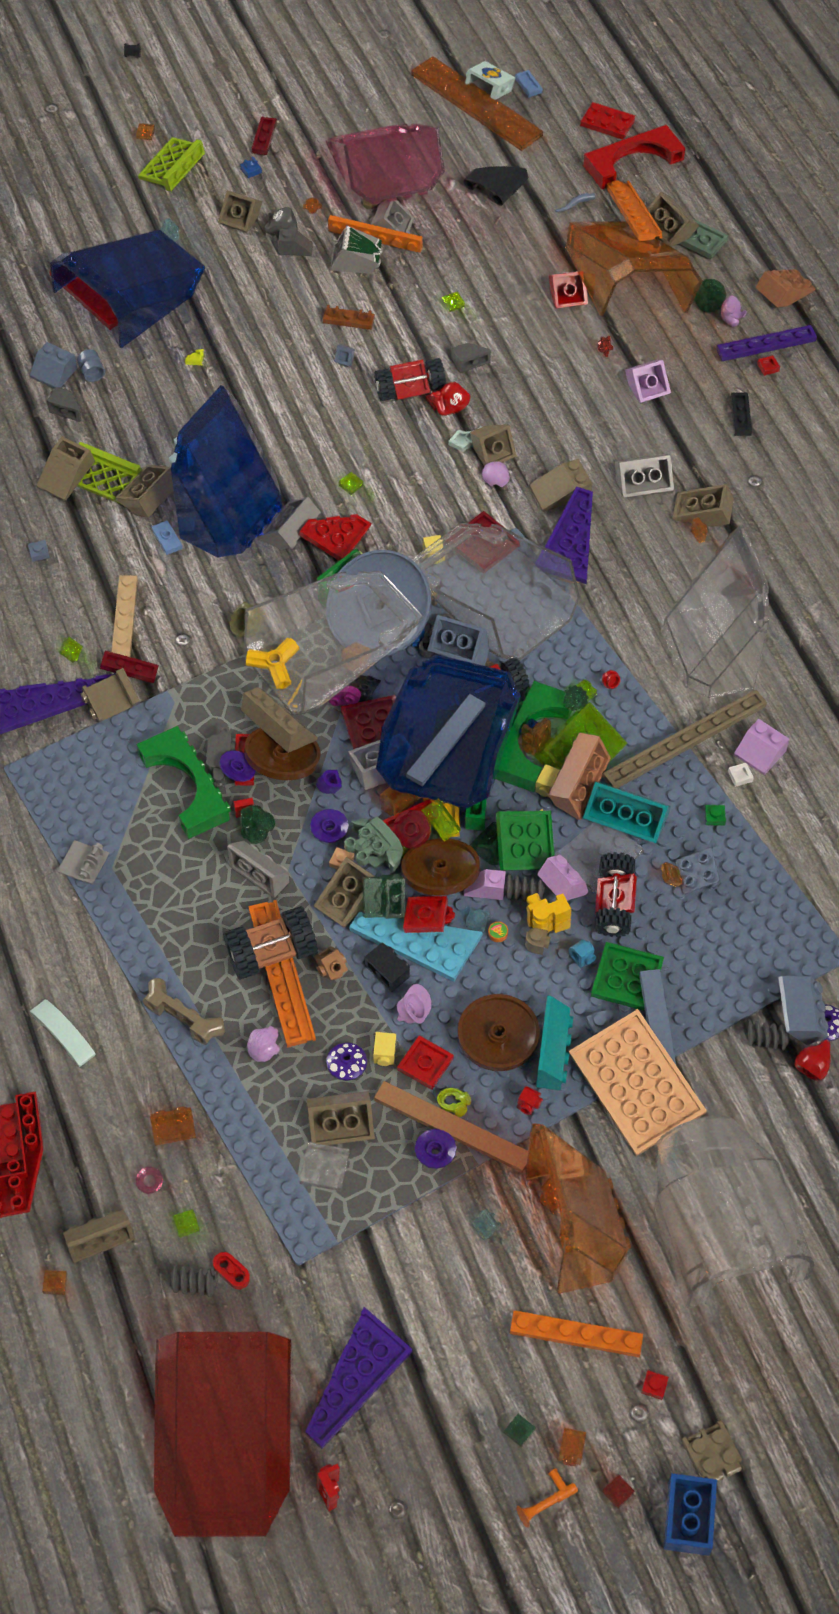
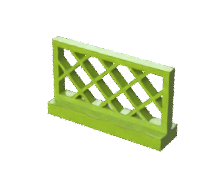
[138,137,205,192]
[77,442,142,505]

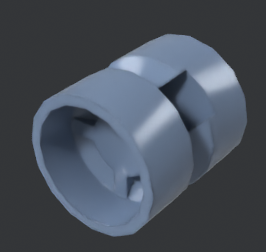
[77,350,105,382]

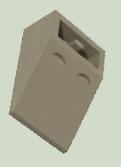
[37,436,95,501]

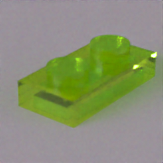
[422,798,461,842]

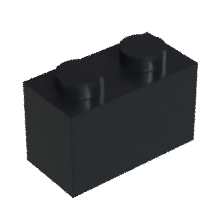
[365,942,410,992]

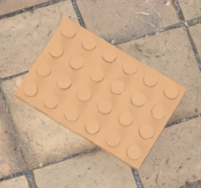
[569,1009,707,1156]

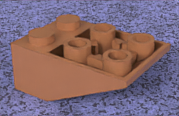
[756,269,816,307]

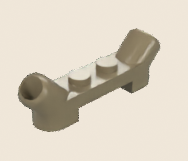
[143,978,225,1045]

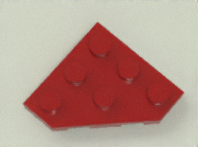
[299,514,372,561]

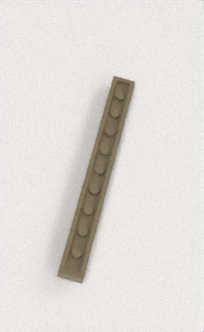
[603,690,767,788]

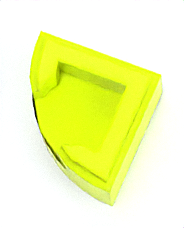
[185,349,204,366]

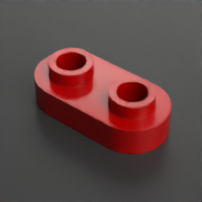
[213,1252,250,1290]

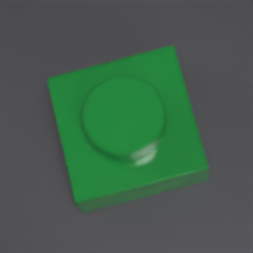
[705,805,726,826]

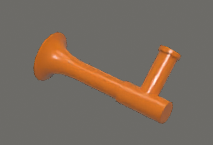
[516,1468,578,1528]

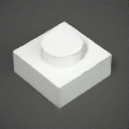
[728,763,754,787]

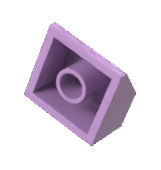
[625,360,671,403]
[734,719,789,775]
[537,854,588,900]

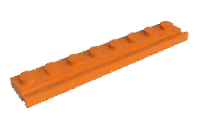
[607,181,662,241]
[248,900,316,1048]

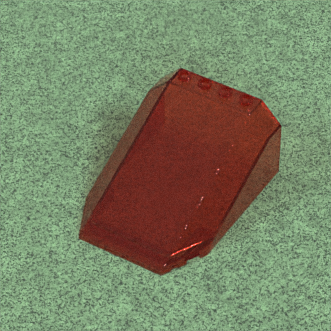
[154,1332,294,1537]

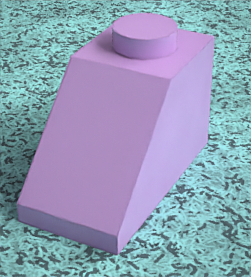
[464,869,506,900]

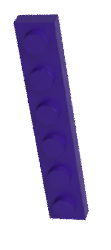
[716,325,817,361]

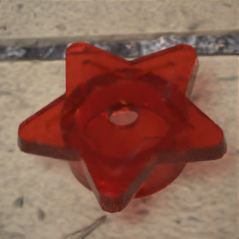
[597,336,613,357]

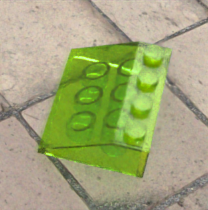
[534,702,627,770]

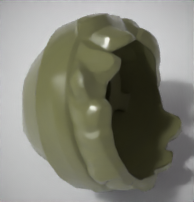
[229,601,261,638]

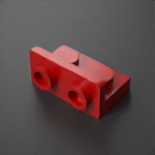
[317,1464,340,1511]

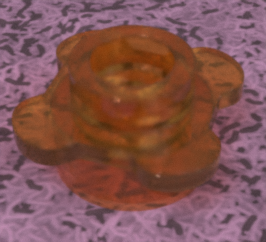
[303,198,322,214]

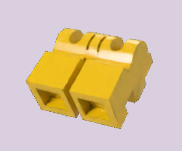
[526,893,571,933]

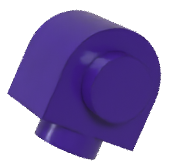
[316,770,342,794]

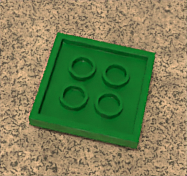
[496,811,554,871]
[591,942,664,1011]

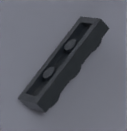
[730,392,752,436]

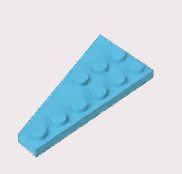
[349,912,483,982]

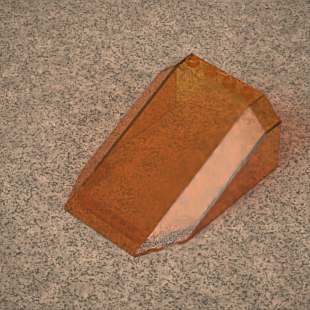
[566,221,703,316]
[525,1123,631,1294]

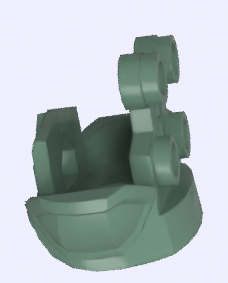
[344,816,403,873]

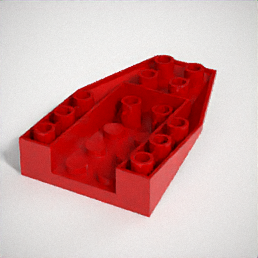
[0,1091,44,1218]

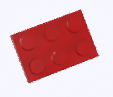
[580,102,636,140]

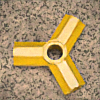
[246,638,299,690]

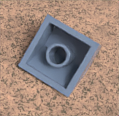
[30,342,77,389]

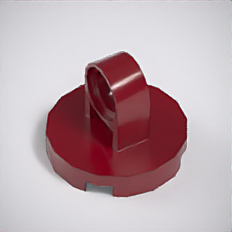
[393,810,431,849]

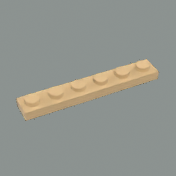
[112,575,138,657]

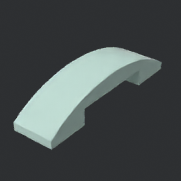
[30,999,96,1067]

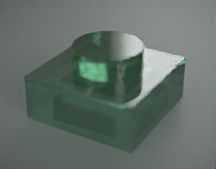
[504,1414,536,1447]

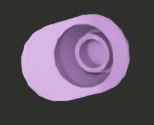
[397,984,431,1024]

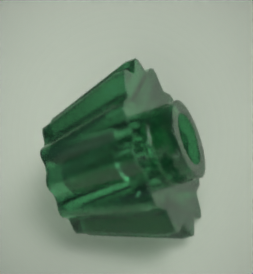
[563,685,589,711]

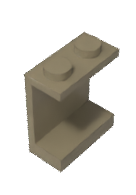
[80,668,140,723]

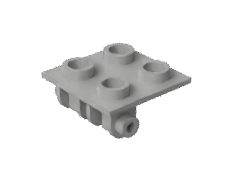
[57,840,110,885]

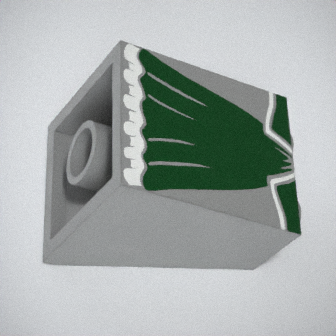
[330,225,383,274]

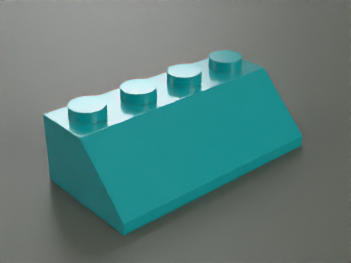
[583,781,671,843]
[536,996,574,1091]

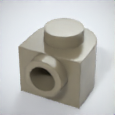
[525,928,551,955]

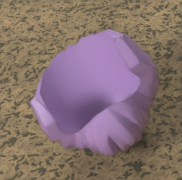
[721,295,747,327]
[247,1026,280,1062]

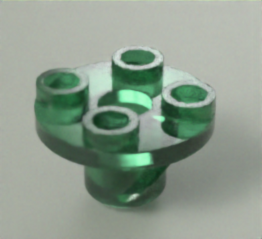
[693,279,726,313]
[241,805,275,844]

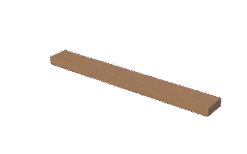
[374,1081,532,1173]

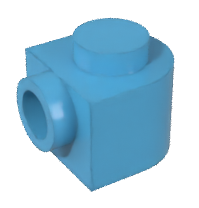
[569,939,596,968]

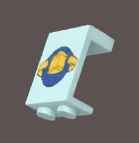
[465,61,515,100]

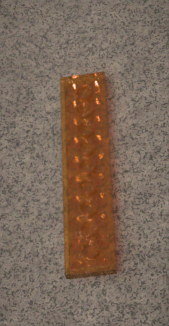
[411,56,543,151]

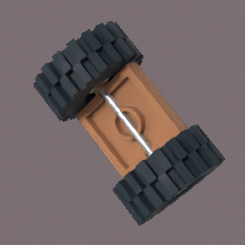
[223,906,318,980]

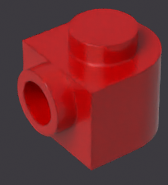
[516,1086,543,1115]

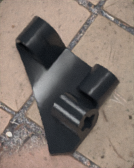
[463,166,528,206]

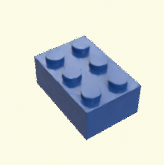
[664,1473,717,1556]

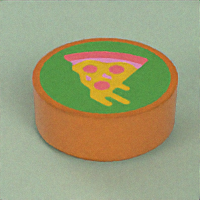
[488,922,508,942]

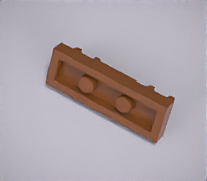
[323,305,375,330]

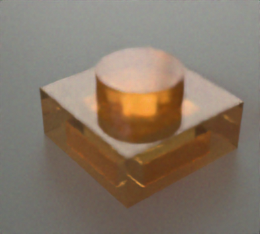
[136,123,155,140]
[691,517,708,543]
[660,862,683,887]
[42,1270,67,1295]

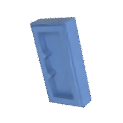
[515,70,543,97]
[151,520,183,555]

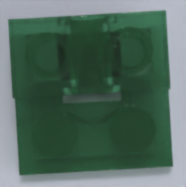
[363,874,405,919]

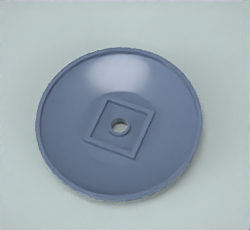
[326,550,431,658]

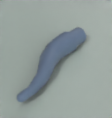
[555,193,595,212]

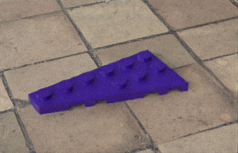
[536,486,593,585]
[305,1307,413,1449]

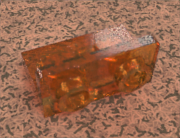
[522,718,551,758]
[150,1107,196,1146]

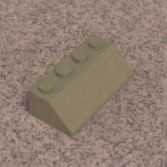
[241,687,318,753]

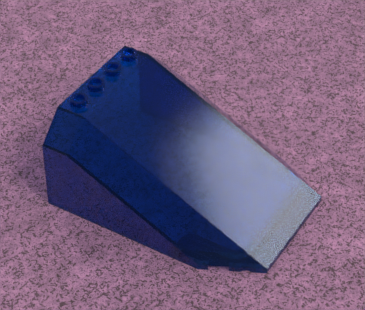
[50,230,205,349]
[171,385,283,558]
[376,654,521,808]

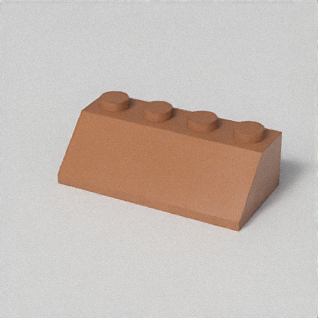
[549,733,611,820]

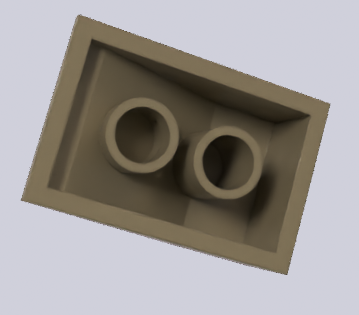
[529,459,592,512]
[673,484,734,527]
[314,857,384,928]

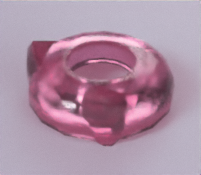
[136,1167,163,1194]

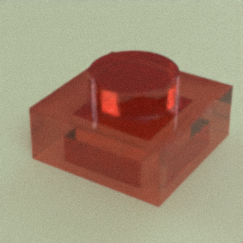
[602,1475,635,1509]

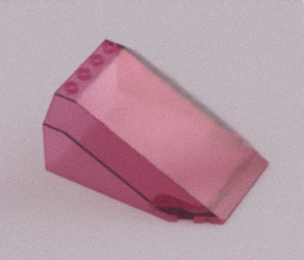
[326,123,445,205]

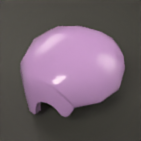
[482,461,510,487]

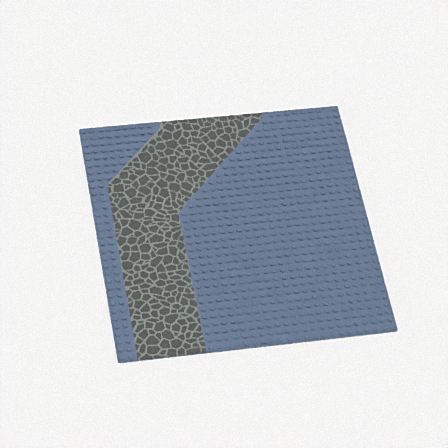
[4,528,839,1265]

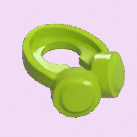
[437,1088,471,1117]

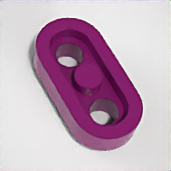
[327,686,361,706]

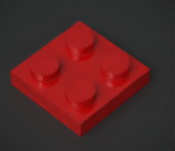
[403,896,448,933]
[397,1035,454,1090]

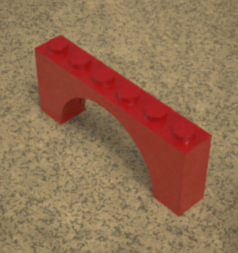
[583,125,685,189]

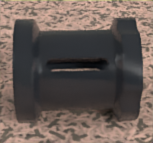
[124,43,141,58]

